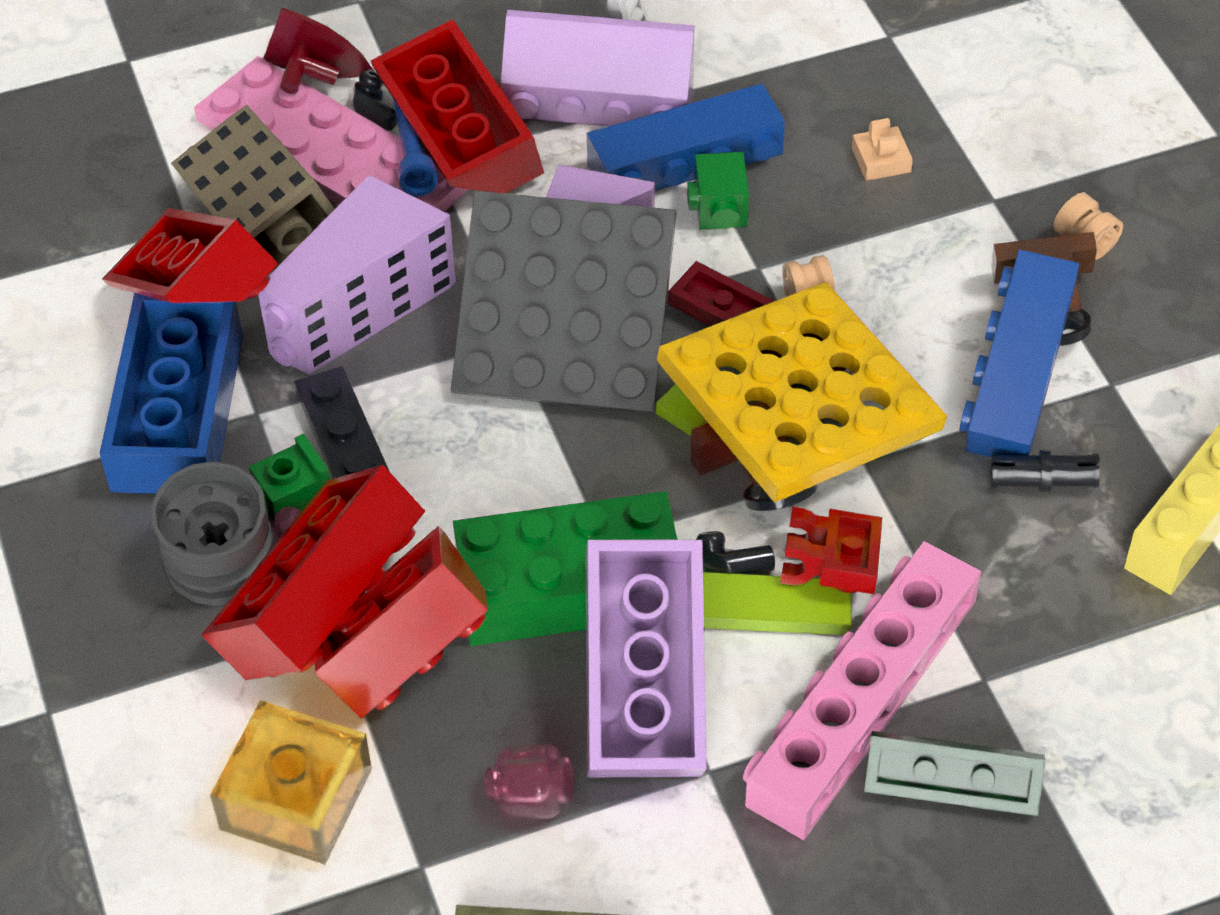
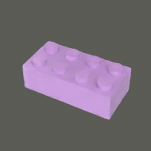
[585,540,706,778]

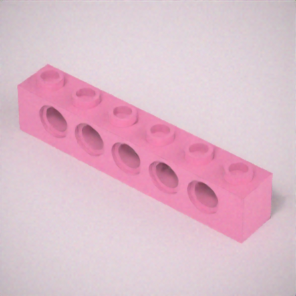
[743,541,981,841]

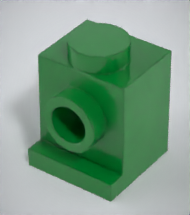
[248,433,330,527]

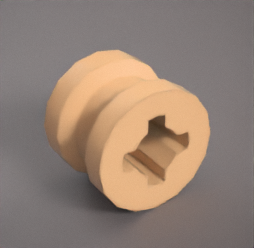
[782,255,835,297]

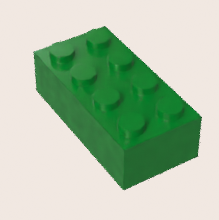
[453,491,678,646]

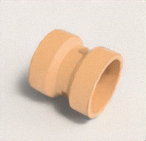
[1053,192,1123,260]

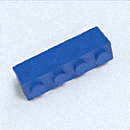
[586,83,785,191]
[959,249,1080,457]

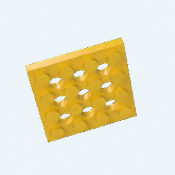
[657,282,948,503]

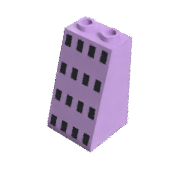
[258,175,456,375]

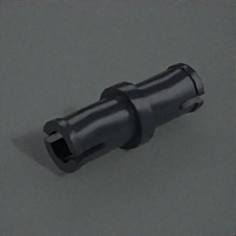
[991,450,1100,492]

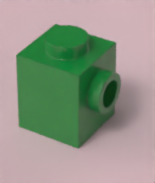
[687,152,749,230]

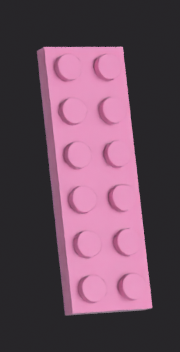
[194,56,468,212]

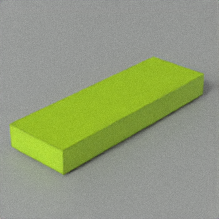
[703,572,851,635]

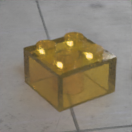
[210,700,372,865]

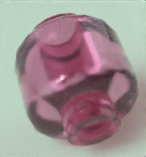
[485,744,574,821]

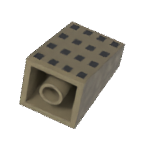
[171,104,335,275]

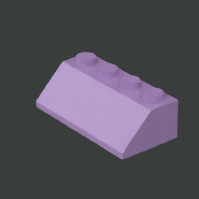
[501,10,695,126]

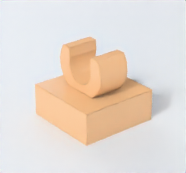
[852,118,913,181]

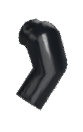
[352,70,397,131]
[696,531,775,575]

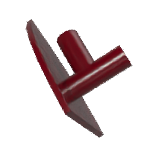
[263,7,374,94]

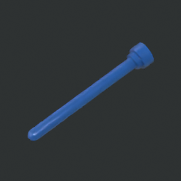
[393,99,438,197]

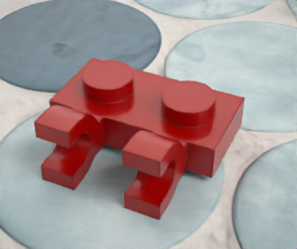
[780,506,883,594]

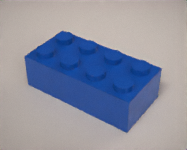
[99,293,243,494]

